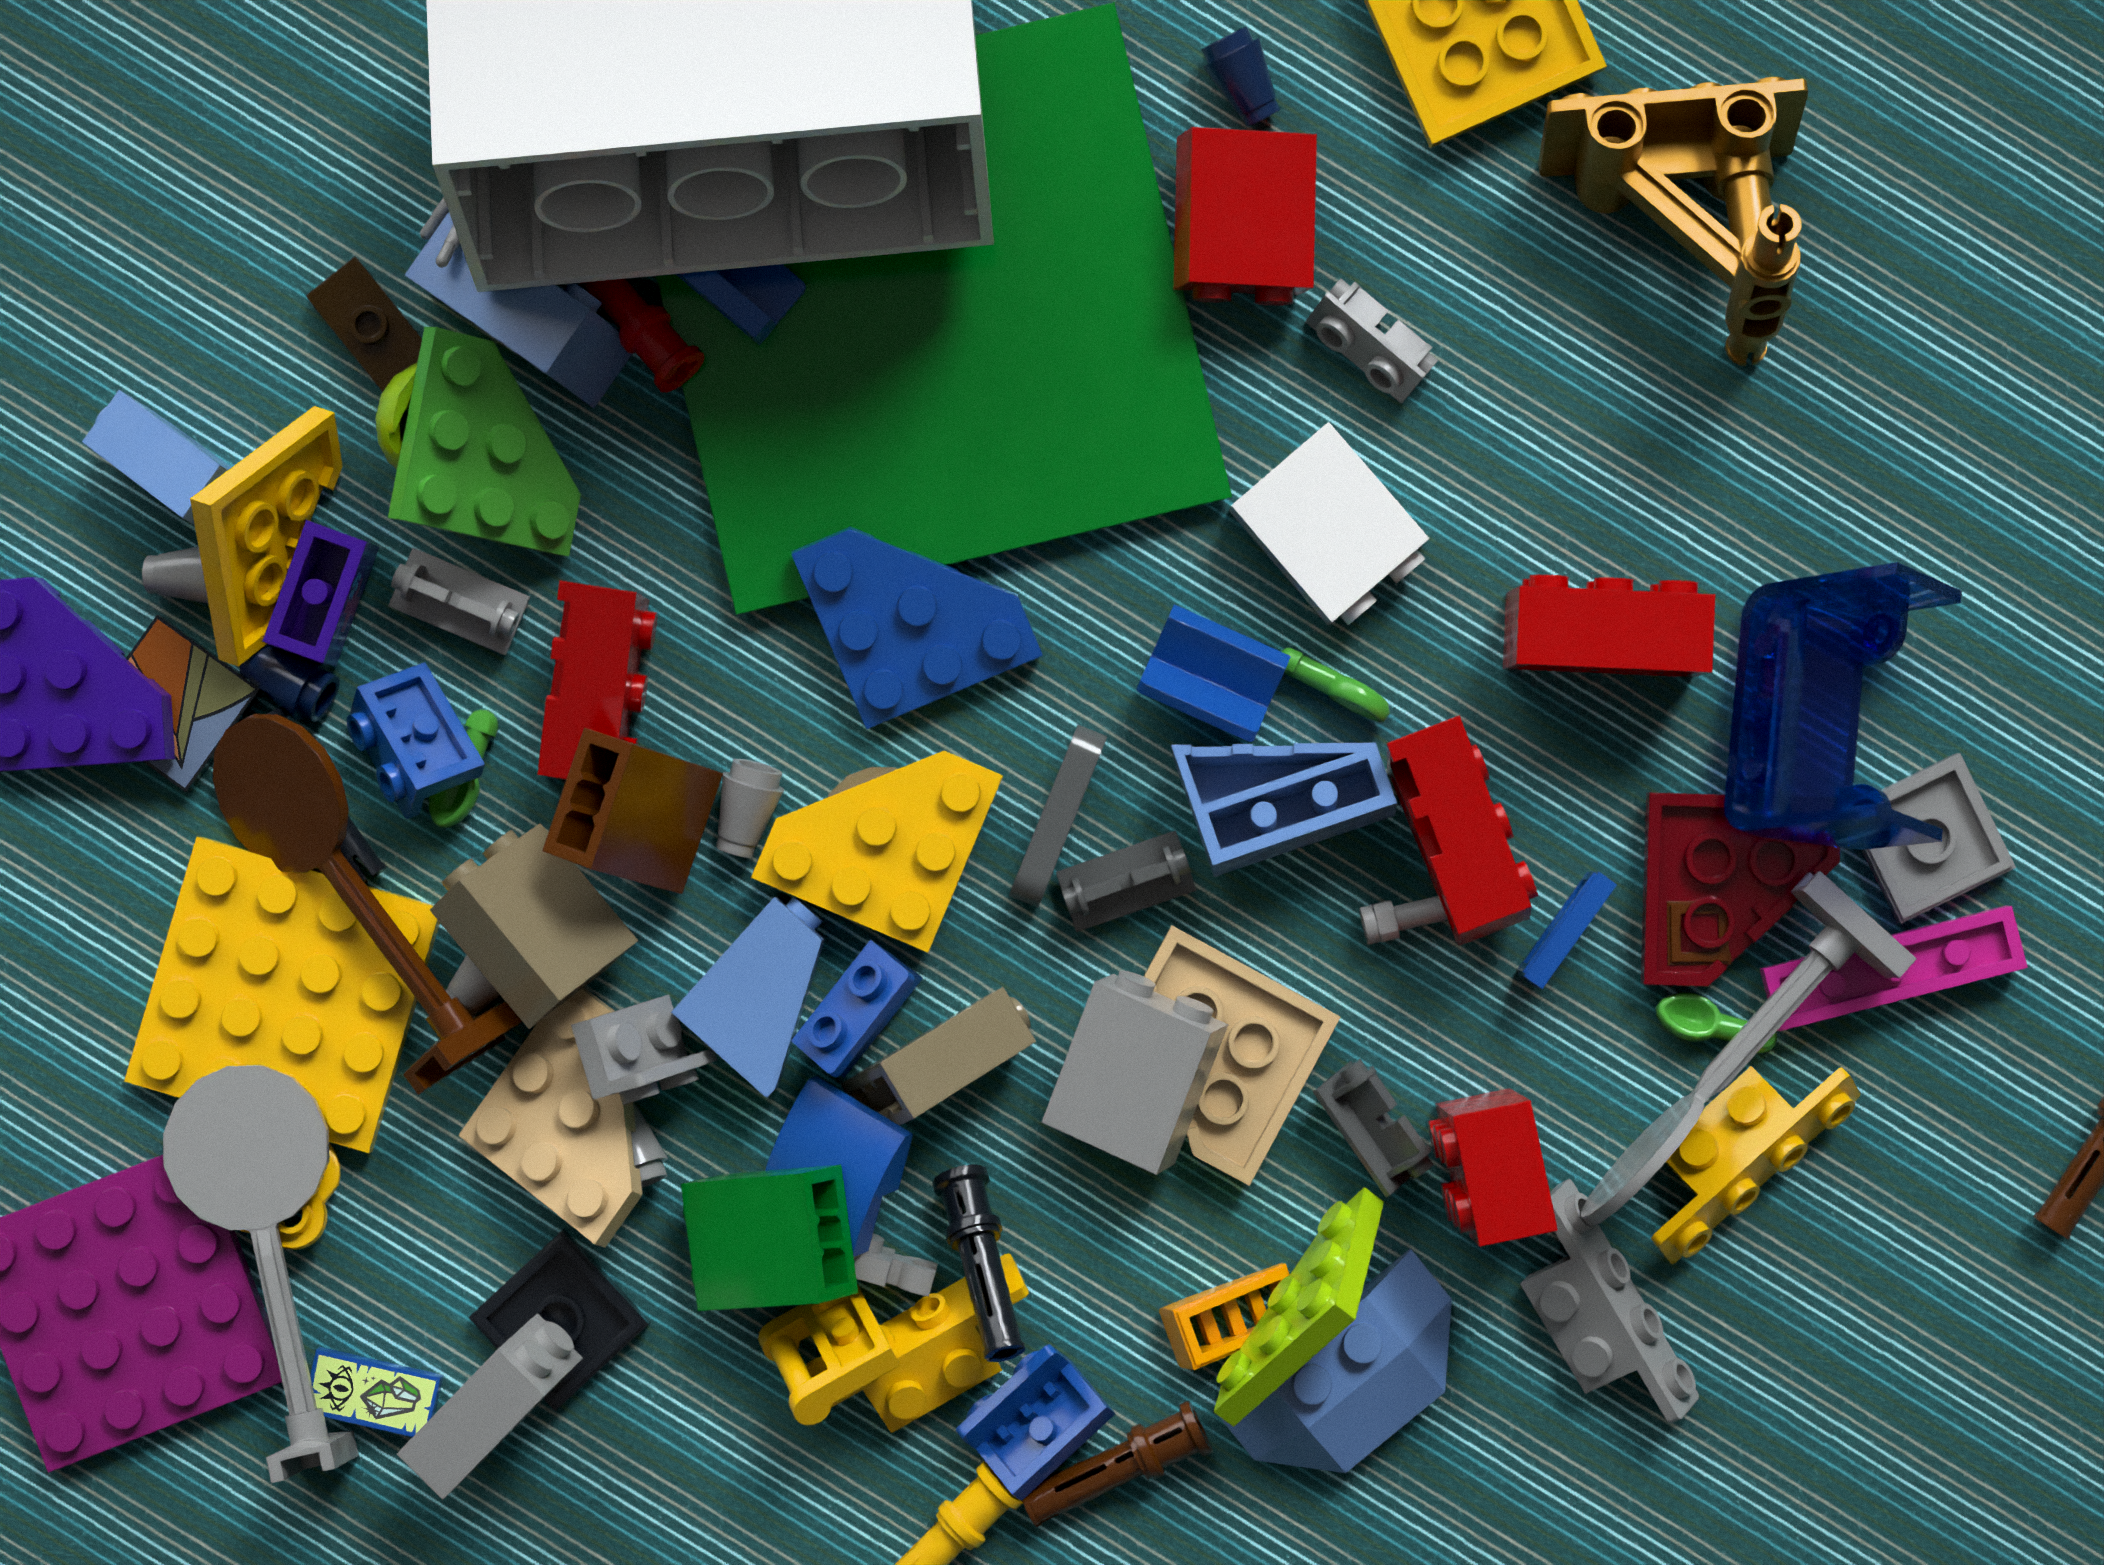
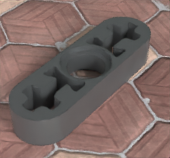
[1009,725,1107,908]

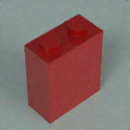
[1173,127,1317,306]

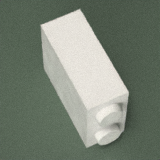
[1229,422,1430,625]

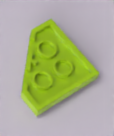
[1214,1187,1384,1427]

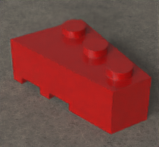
[537,580,658,779]
[1387,715,1538,946]

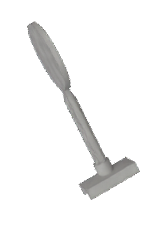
[1581,871,1917,1226]
[163,1065,359,1483]

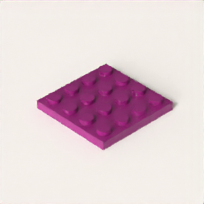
[0,1155,282,1473]

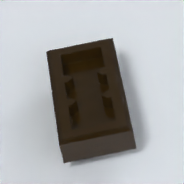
[306,256,422,392]

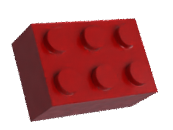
[1503,575,1716,677]
[1428,1088,1558,1247]

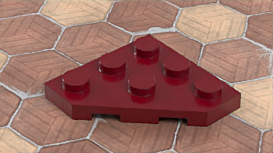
[1641,792,1842,986]

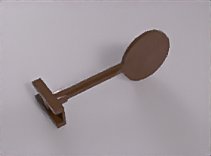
[212,714,523,1095]

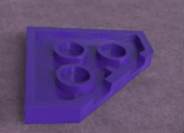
[0,577,175,772]

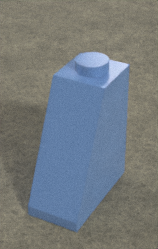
[82,390,232,525]
[671,896,826,1098]

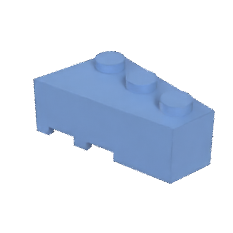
[405,212,632,408]
[1171,743,1397,877]

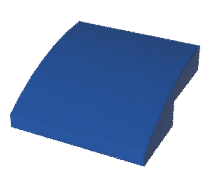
[765,1076,913,1257]

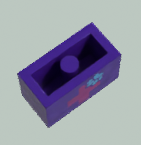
[262,520,379,666]

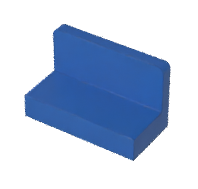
[675,264,806,346]
[1137,604,1291,742]

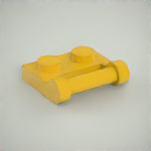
[758,1284,900,1425]

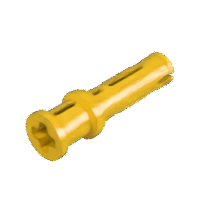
[895,1461,1023,1565]

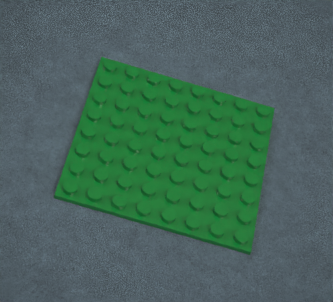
[656,2,1232,615]

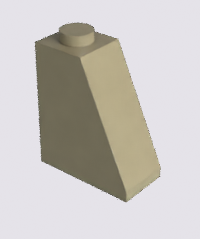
[841,987,1036,1126]

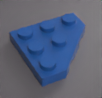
[791,526,1043,729]

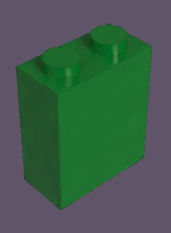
[681,1164,858,1311]

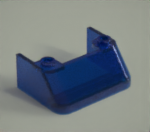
[1724,562,1962,850]

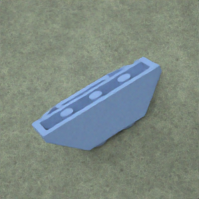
[1220,1248,1452,1473]

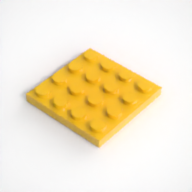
[124,837,440,1153]

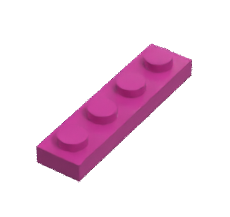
[1759,905,2028,1031]

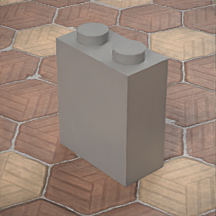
[1041,971,1229,1175]
[397,1313,583,1500]

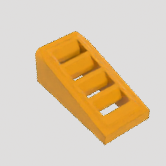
[1159,1263,1290,1370]

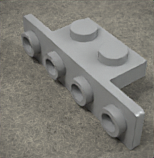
[1520,1179,1699,1424]

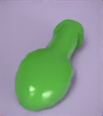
[1281,647,1390,722]
[428,709,499,828]
[1655,992,1777,1053]

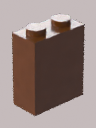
[542,727,723,894]

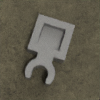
[854,1233,938,1296]

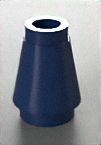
[1201,26,1281,127]
[240,645,340,722]

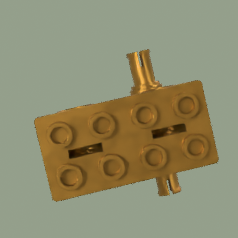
[1538,77,1808,366]

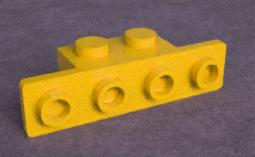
[1651,1066,1861,1264]
[805,1253,1029,1433]

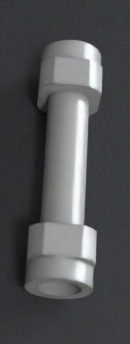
[1359,896,1447,945]

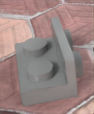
[571,995,717,1104]

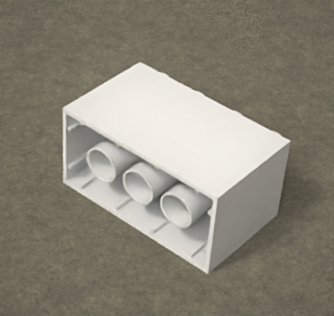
[427,0,994,292]

